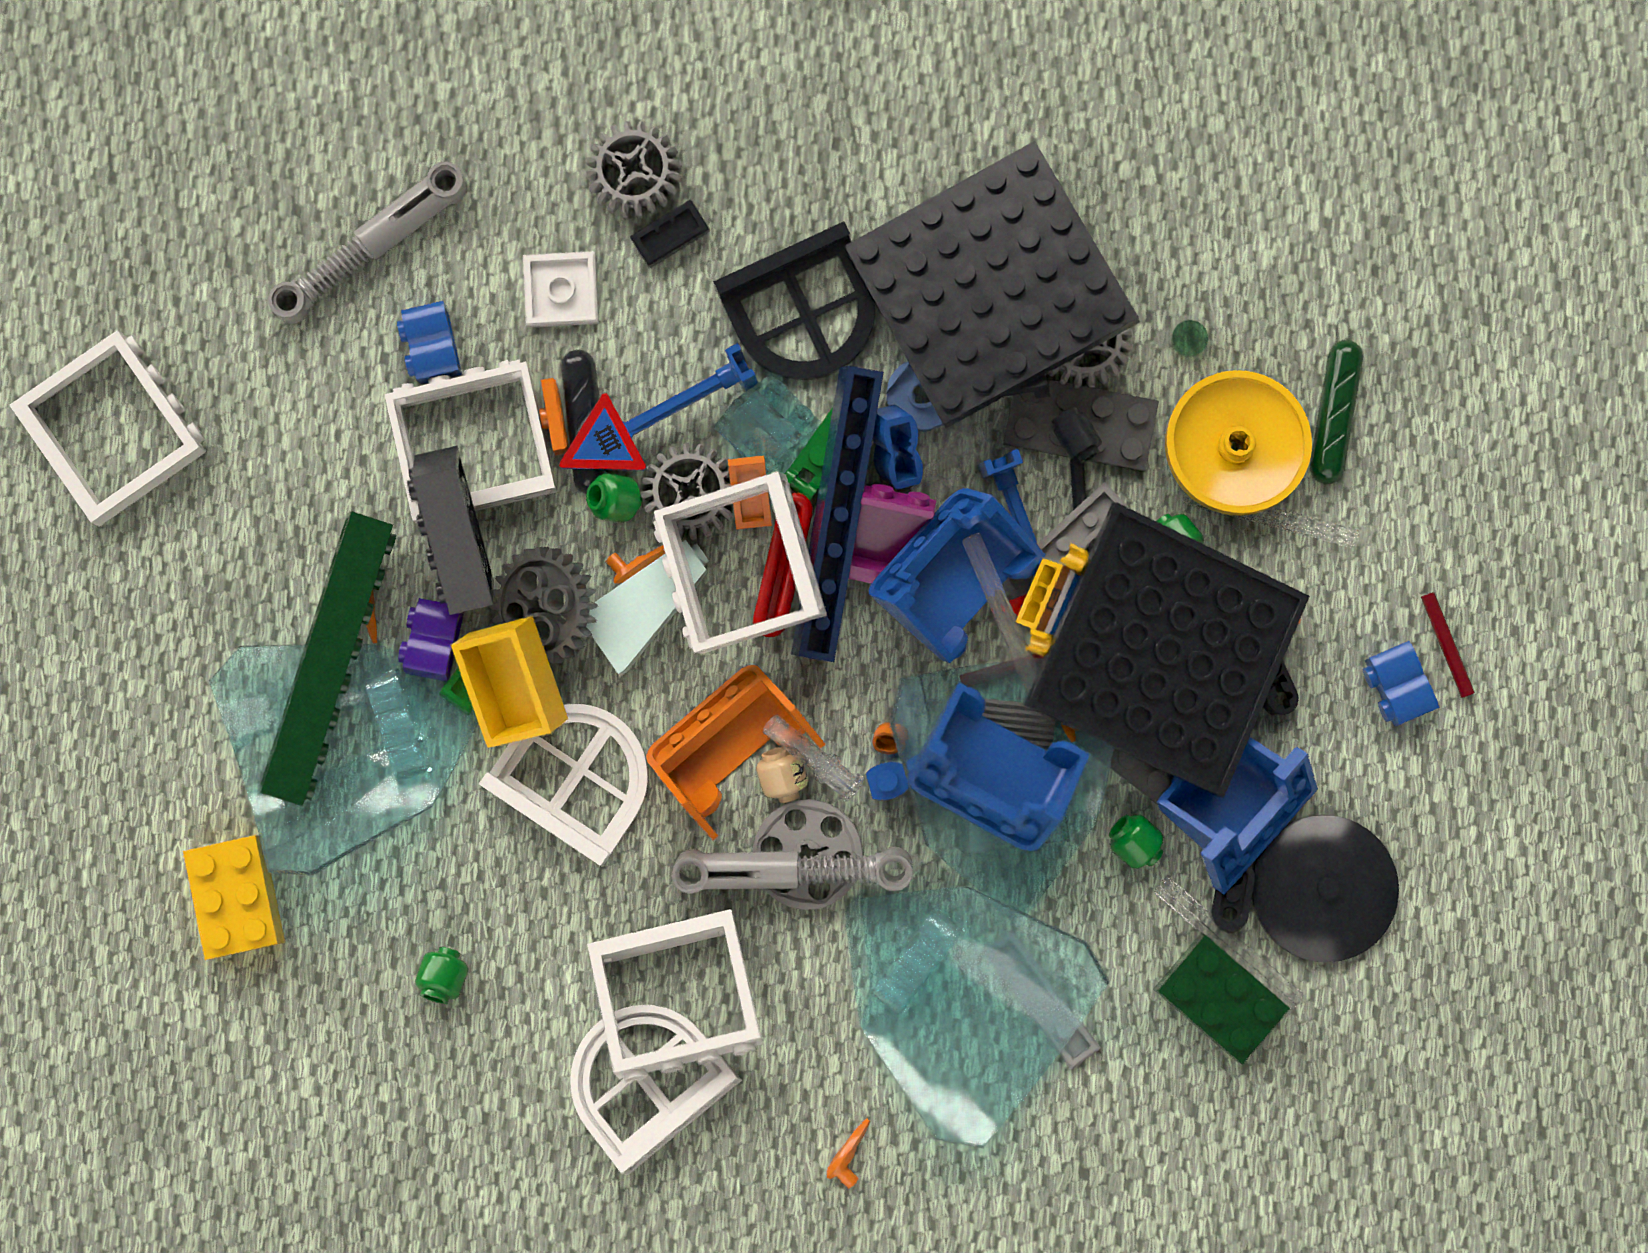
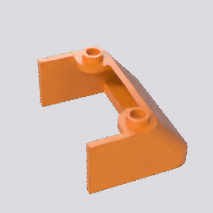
[646,665,826,840]

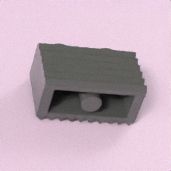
[982,699,1055,750]

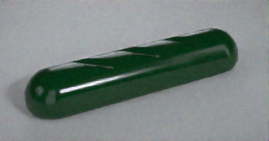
[1310,340,1364,484]

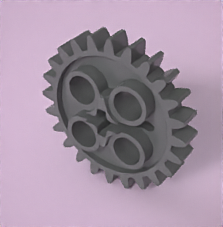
[490,547,598,664]

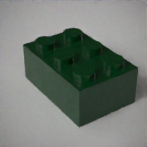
[1153,934,1291,1065]

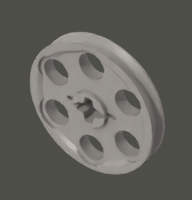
[752,799,863,910]

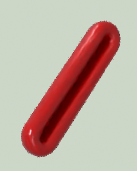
[752,492,813,638]

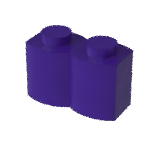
[398,598,464,682]

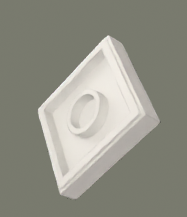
[523,251,599,328]

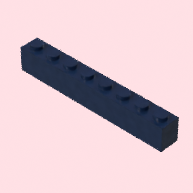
[791,365,884,662]

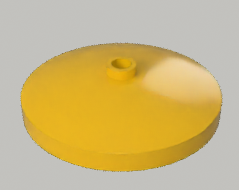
[1165,370,1312,516]

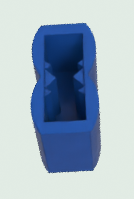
[397,301,462,385]
[873,405,923,490]
[1363,641,1440,727]
[866,753,919,801]

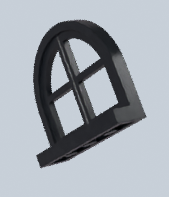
[713,221,875,380]

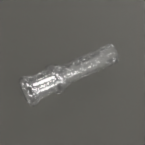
[763,714,864,802]

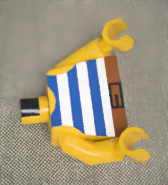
[1015,543,1089,656]

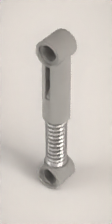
[268,162,467,324]
[672,847,913,894]

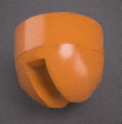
[872,722,903,755]

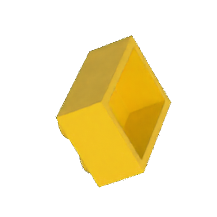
[451,616,568,748]
[183,835,285,960]

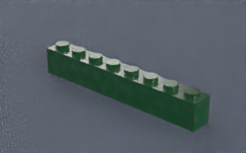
[258,511,396,806]

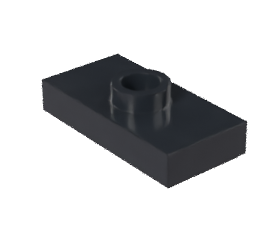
[630,199,710,269]

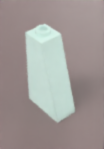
[586,540,709,676]

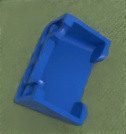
[869,488,1046,663]
[907,682,1090,851]

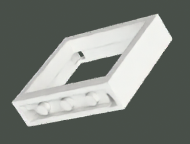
[10,330,206,527]
[384,360,558,525]
[654,471,827,654]
[587,909,763,1082]

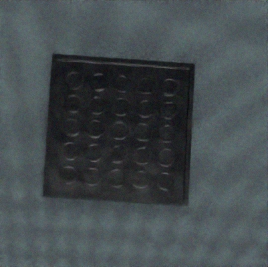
[844,141,1140,429]
[1023,502,1310,798]

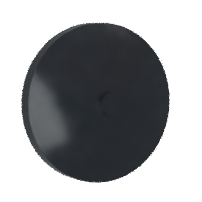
[1252,815,1399,962]

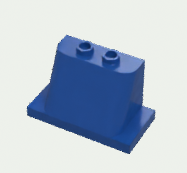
[1157,737,1318,895]

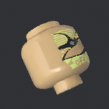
[756,746,808,803]

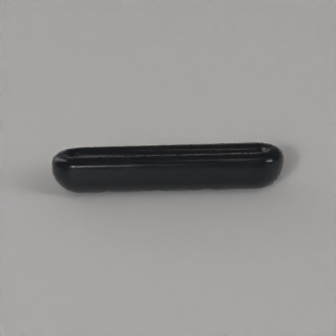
[560,349,608,494]

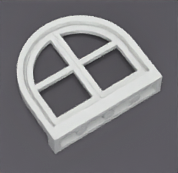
[479,704,648,866]
[570,1005,742,1175]

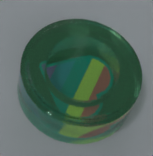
[1171,320,1208,357]

